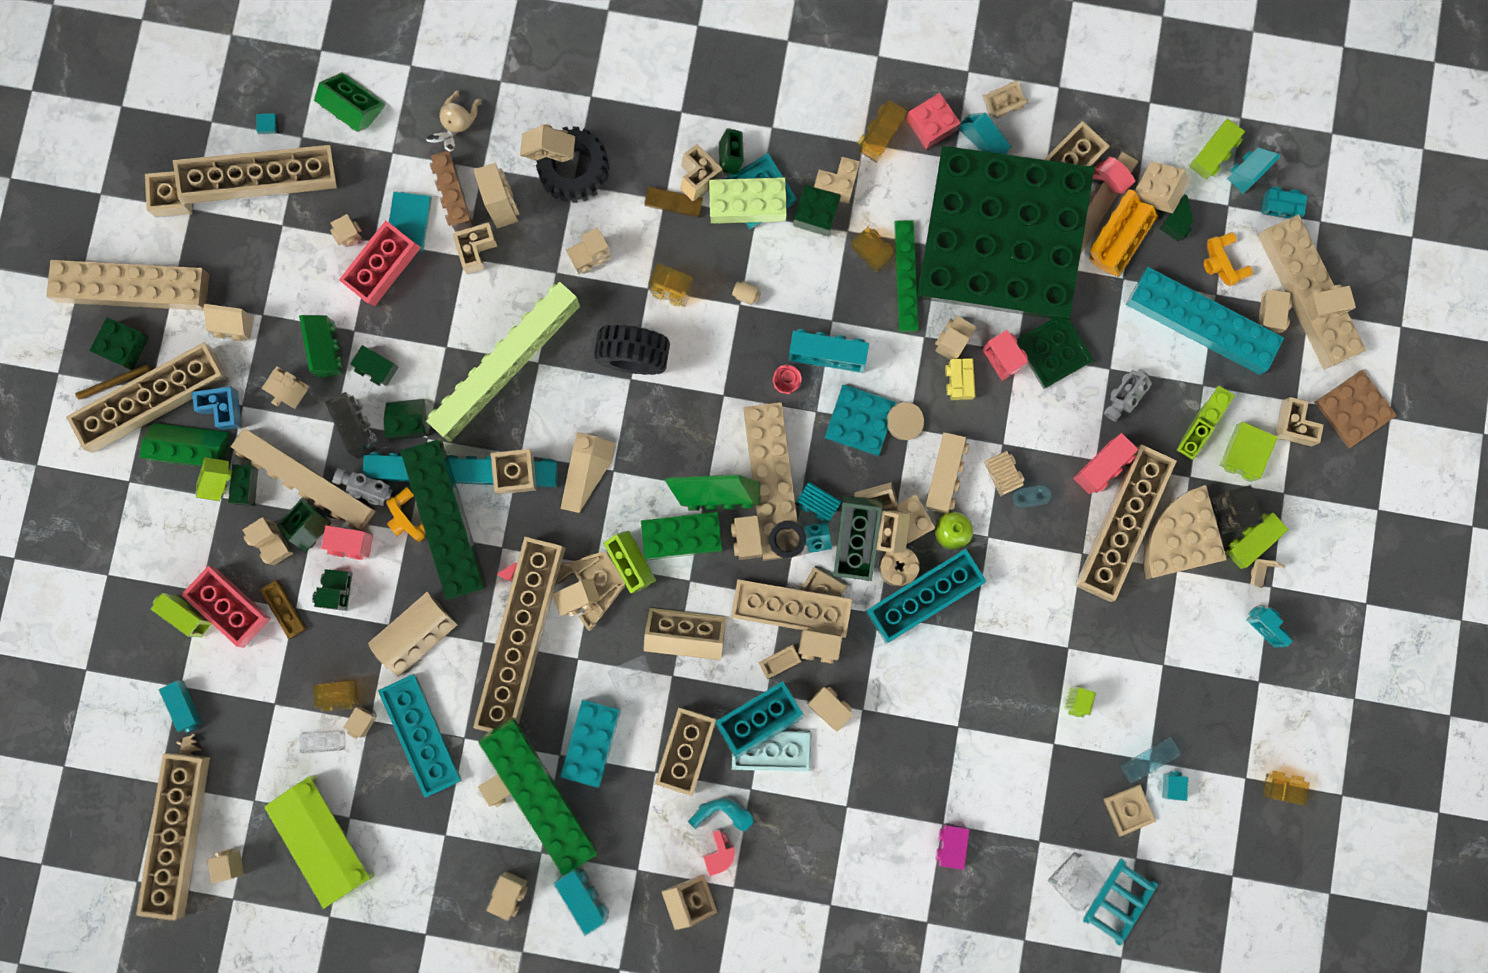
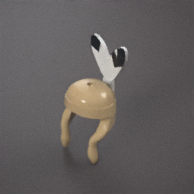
[426,90,482,151]

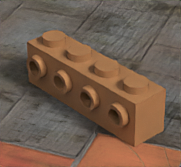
[430,151,473,232]

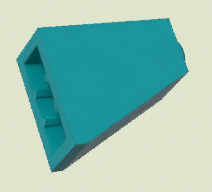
[958,112,1011,155]

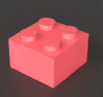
[906,93,960,150]
[982,330,1028,381]
[321,526,373,560]

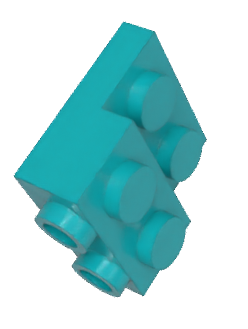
[1246,605,1293,648]

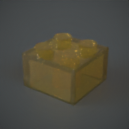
[648,263,694,307]

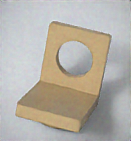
[1250,559,1285,588]

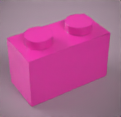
[935,824,969,870]

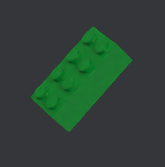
[641,512,722,561]

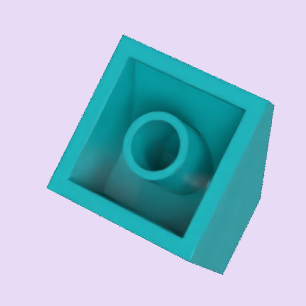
[1227,147,1281,194]

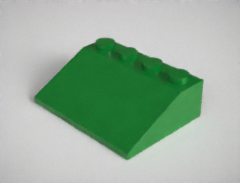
[665,475,760,511]

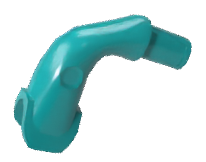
[688,798,754,831]

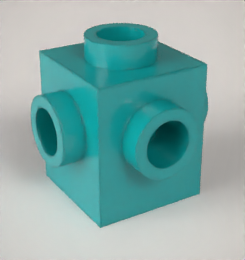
[804,522,832,553]

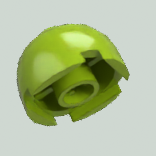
[935,512,973,550]

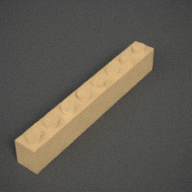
[231,428,376,530]

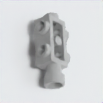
[1104,369,1152,422]
[332,468,393,506]

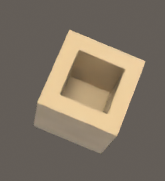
[343,707,377,739]

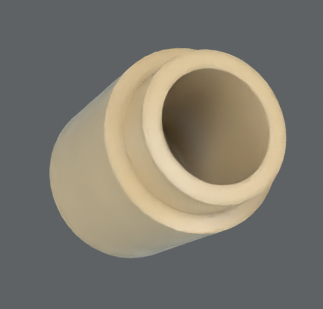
[732,281,761,305]

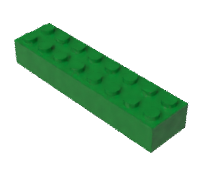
[478,717,597,876]

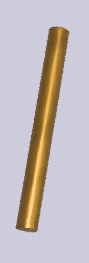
[75,364,151,400]

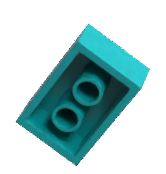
[553,867,609,936]

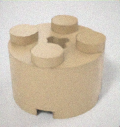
[879,548,919,587]

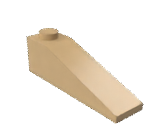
[561,432,616,513]

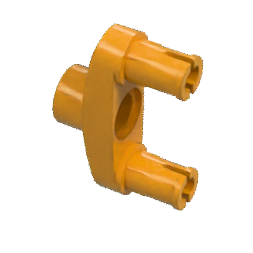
[1204,232,1253,286]
[386,487,426,543]

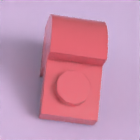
[1093,157,1135,194]
[703,829,735,877]

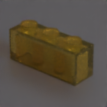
[857,100,907,163]

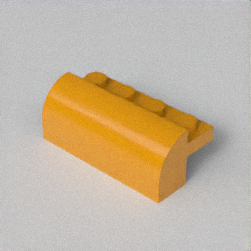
[1089,189,1158,277]

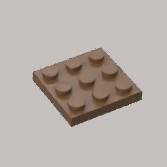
[1315,369,1397,449]

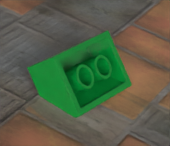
[314,72,386,132]
[299,315,343,379]

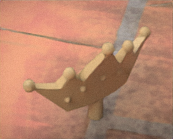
[176,734,201,755]

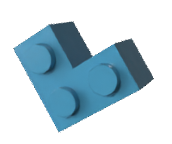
[192,387,242,431]

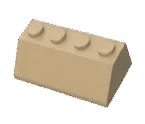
[644,608,726,660]

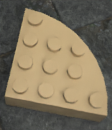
[1143,485,1227,579]

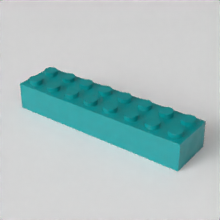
[1125,267,1284,375]

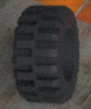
[536,126,609,203]
[594,324,670,375]

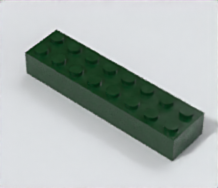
[400,439,487,600]

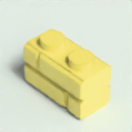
[945,358,975,400]

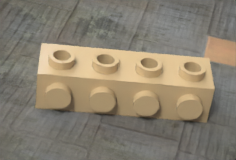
[926,432,969,514]

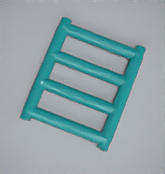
[1082,858,1158,946]

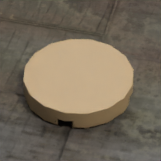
[887,402,924,440]

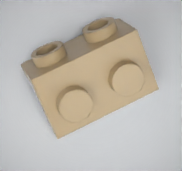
[982,80,1028,119]

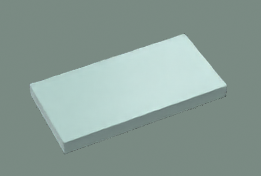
[732,731,811,772]

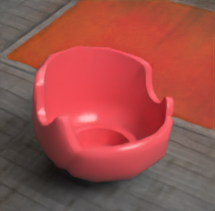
[773,364,802,394]

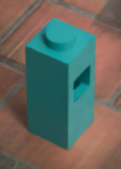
[158,681,202,734]

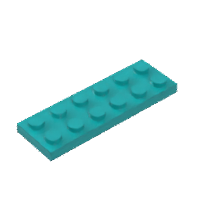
[378,674,462,798]

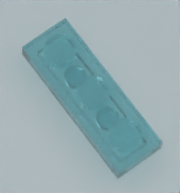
[1119,737,1181,784]

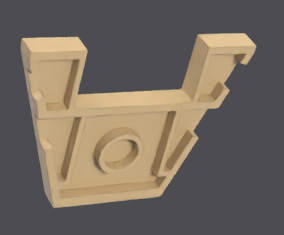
[556,551,626,631]

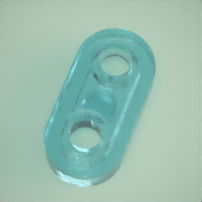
[1012,486,1051,508]

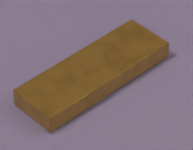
[644,187,703,218]
[260,579,307,639]

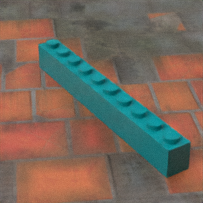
[363,452,558,487]

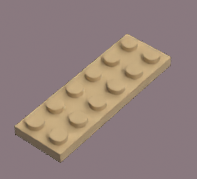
[731,580,852,638]

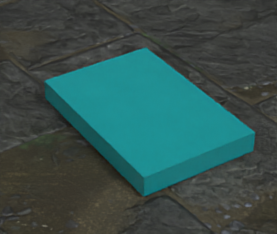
[389,191,432,252]

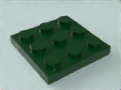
[1016,319,1094,389]

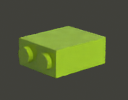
[1219,421,1278,482]
[151,593,211,638]

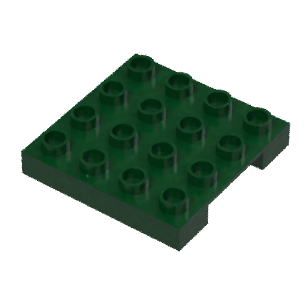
[917,146,1095,321]

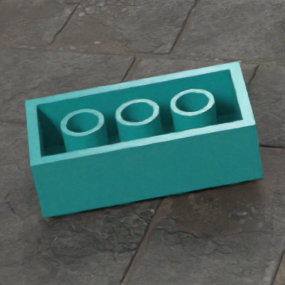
[788,329,869,373]
[715,681,804,759]
[560,700,621,787]

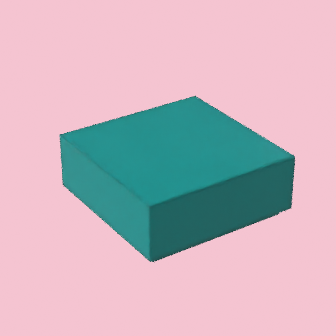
[256,113,277,134]

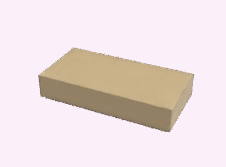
[758,645,802,680]

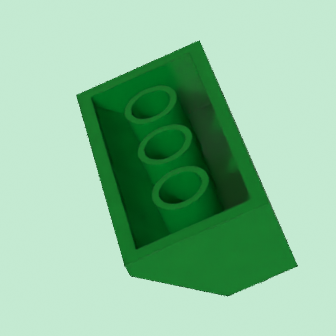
[139,423,229,467]

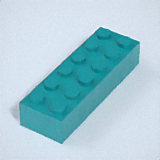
[865,549,987,644]

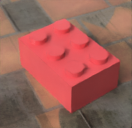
[1073,433,1138,494]

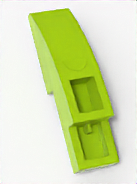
[1177,385,1235,460]

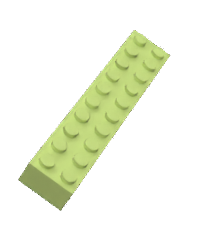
[426,282,580,442]

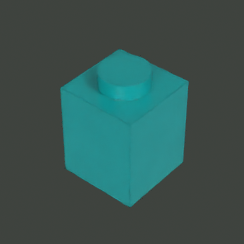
[1162,771,1188,801]

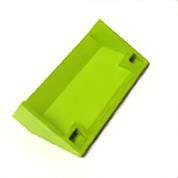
[264,775,375,909]

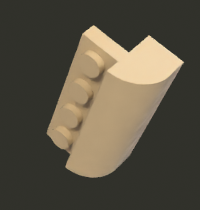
[368,592,457,677]

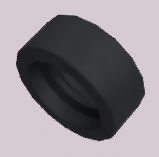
[769,521,806,558]

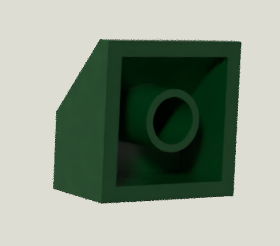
[383,399,428,441]
[277,497,332,553]

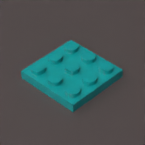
[725,153,797,230]
[824,384,897,457]

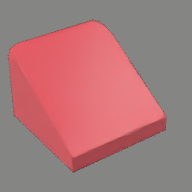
[497,562,517,582]

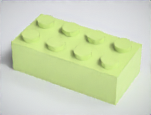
[709,178,786,223]

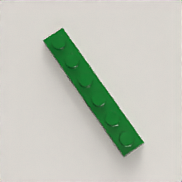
[894,220,918,332]

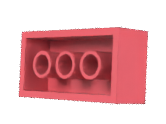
[339,220,421,307]
[181,566,271,648]

